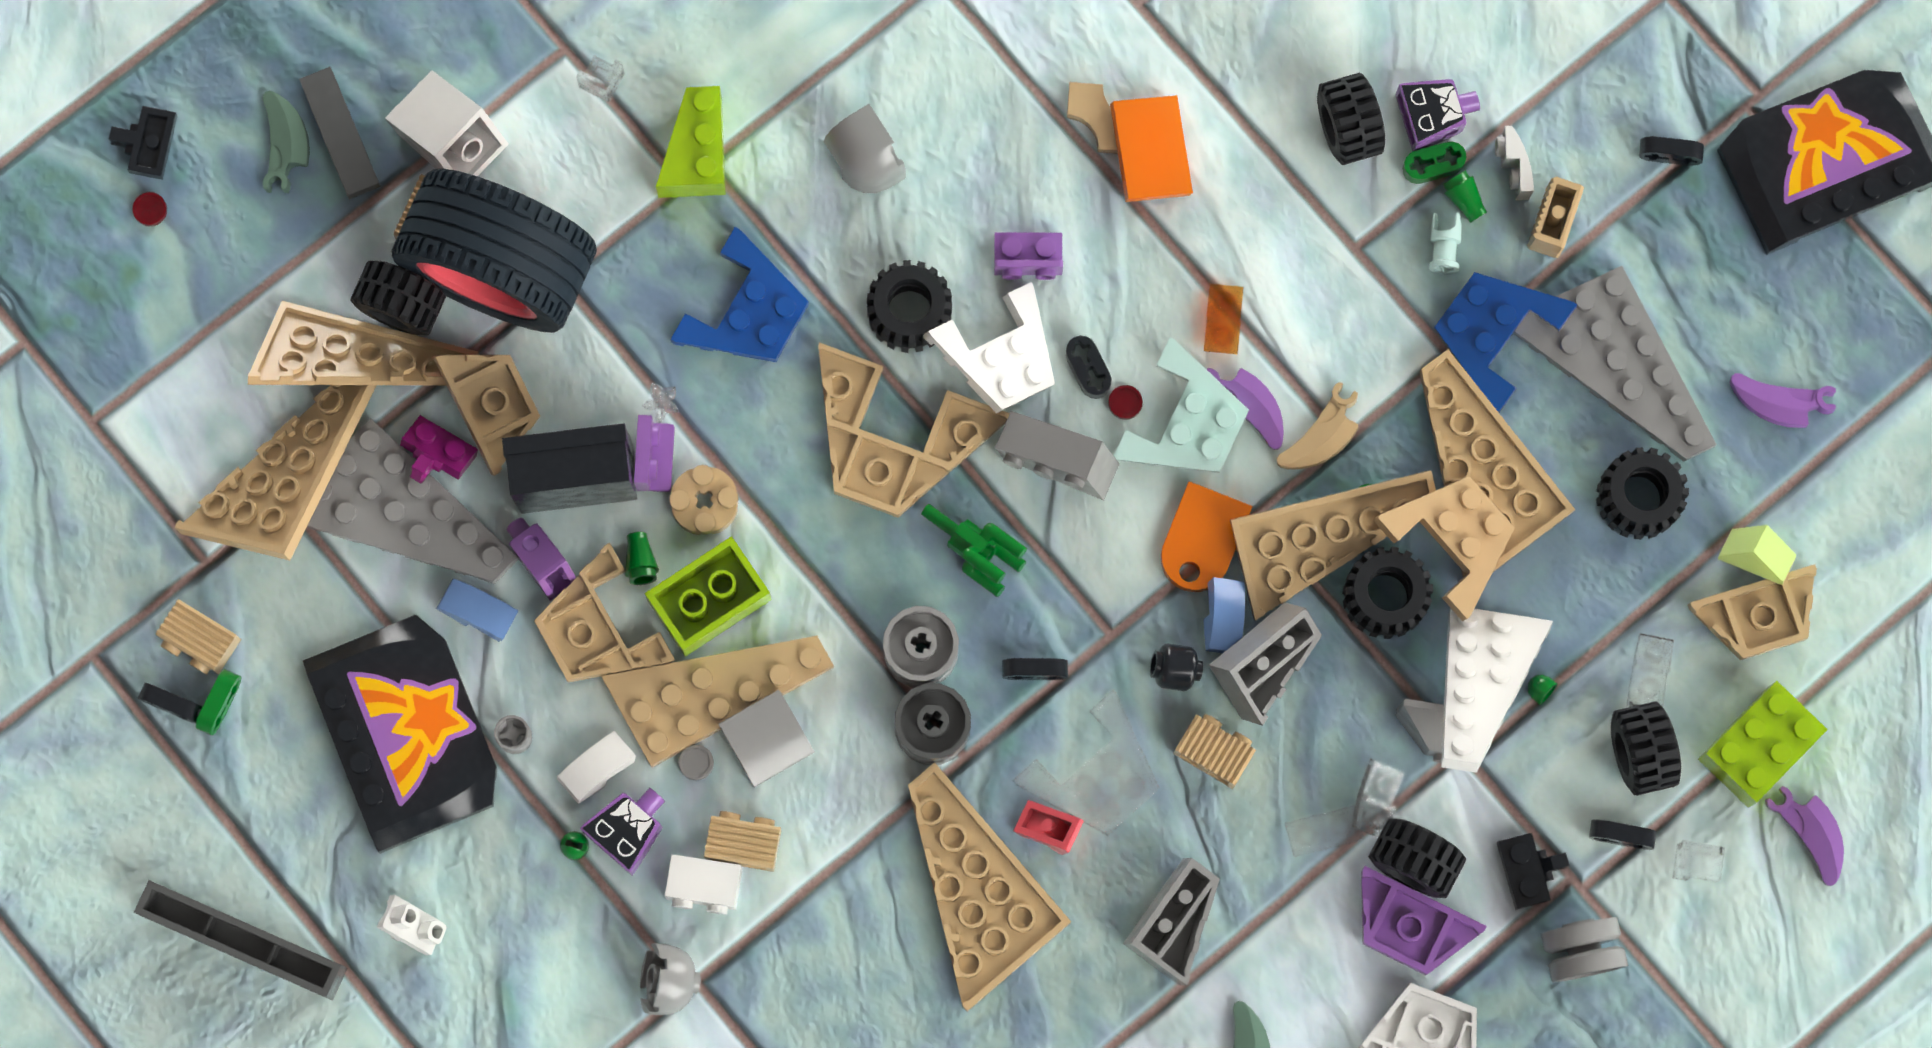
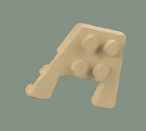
[1373,476,1515,621]
[534,543,675,683]

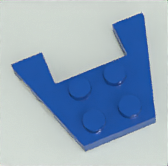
[670,227,809,362]
[1434,272,1577,413]

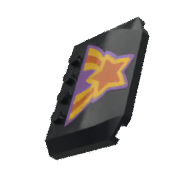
[1717,70,1932,255]
[303,615,497,853]

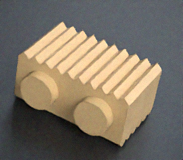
[1527,177,1584,258]
[156,599,242,675]
[1173,714,1256,789]
[704,811,781,872]

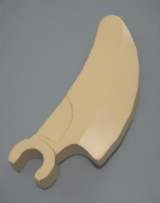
[1277,382,1358,469]

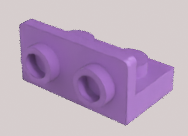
[994,232,1063,280]
[634,415,675,492]

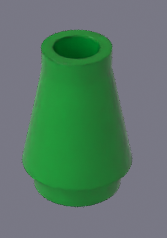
[1442,170,1487,223]
[625,532,659,585]

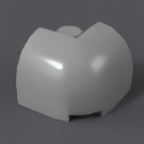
[823,104,906,193]

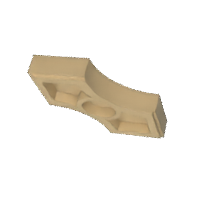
[1067,82,1118,154]

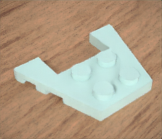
[1114,337,1249,473]

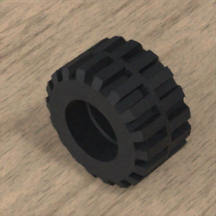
[1317,72,1385,165]
[867,260,952,353]
[350,261,446,336]
[1596,447,1689,540]
[1342,547,1433,639]
[1611,701,1681,796]
[1368,818,1466,898]

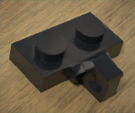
[108,106,178,180]
[1497,833,1569,910]

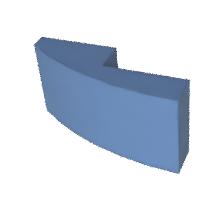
[1203,577,1245,653]
[436,579,518,642]

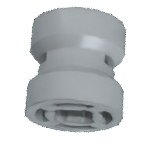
[494,715,532,754]

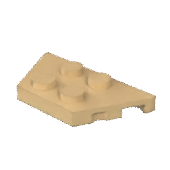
[433,355,540,476]
[1688,564,1817,660]

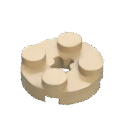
[669,465,739,535]

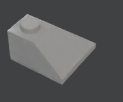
[1395,699,1444,763]

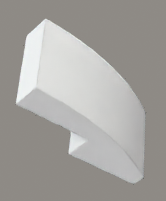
[1495,126,1534,200]
[557,731,636,804]

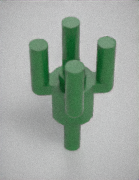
[921,504,1027,597]

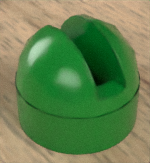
[1527,675,1557,705]
[560,831,589,860]

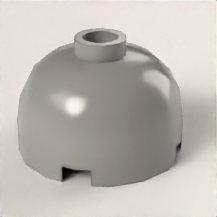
[640,943,701,1015]

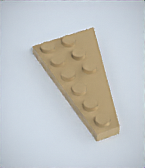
[248,301,479,386]
[1230,470,1436,621]
[601,636,834,768]

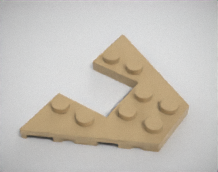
[818,342,1010,518]

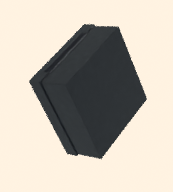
[502,423,637,514]

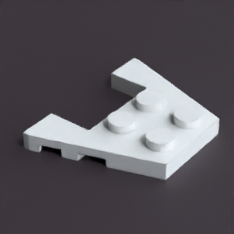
[923,282,1055,413]
[1359,983,1477,1048]

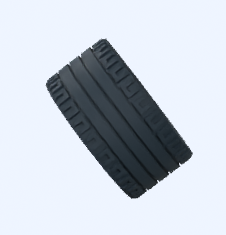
[391,168,597,333]

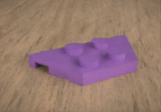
[1361,866,1487,976]

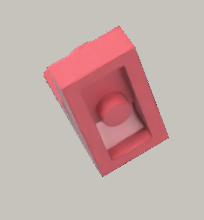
[1013,800,1084,855]

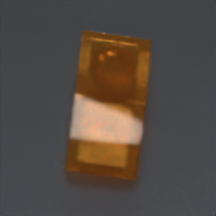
[1203,284,1244,355]

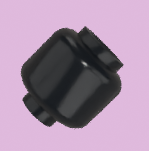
[1150,643,1203,691]

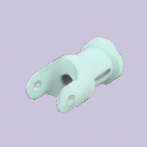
[1429,212,1461,274]

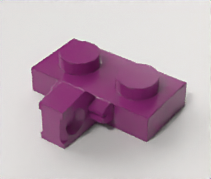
[400,415,478,484]

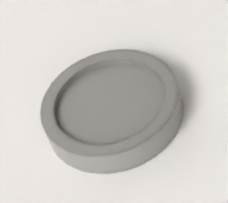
[679,745,714,780]

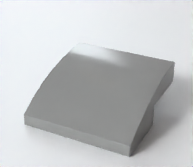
[719,690,814,787]

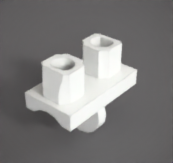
[377,895,446,955]

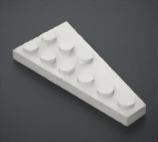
[1441,608,1553,773]

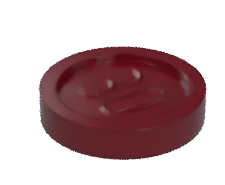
[132,192,167,226]
[1108,385,1143,420]

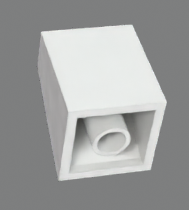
[385,70,508,176]

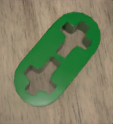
[1402,141,1467,184]
[195,669,242,736]

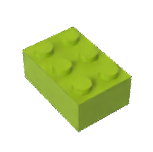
[644,536,772,657]
[1698,681,1828,808]

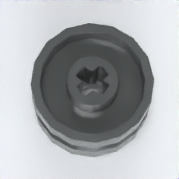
[895,683,971,765]

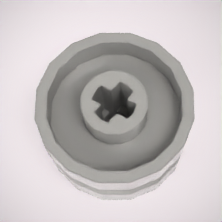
[883,606,959,688]
[1541,917,1628,983]

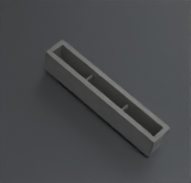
[133,880,348,1001]

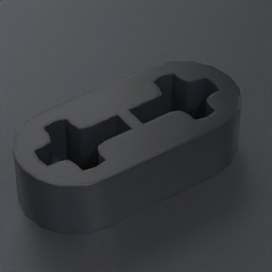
[1639,136,1704,166]
[1065,335,1112,399]
[1002,658,1068,680]
[137,683,202,724]
[1589,820,1657,850]

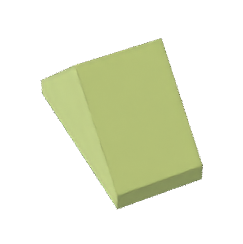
[1718,525,1796,585]

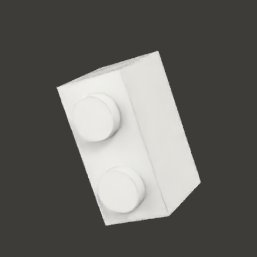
[665,854,743,915]

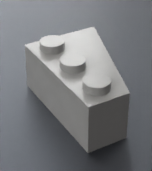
[995,411,1119,501]
[1209,603,1322,726]
[1123,858,1220,986]

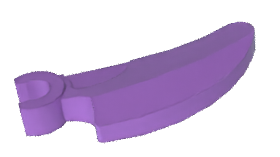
[1207,368,1284,450]
[1730,373,1836,428]
[1765,786,1844,886]

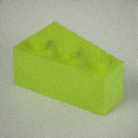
[656,86,726,198]

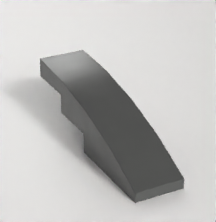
[299,66,381,200]

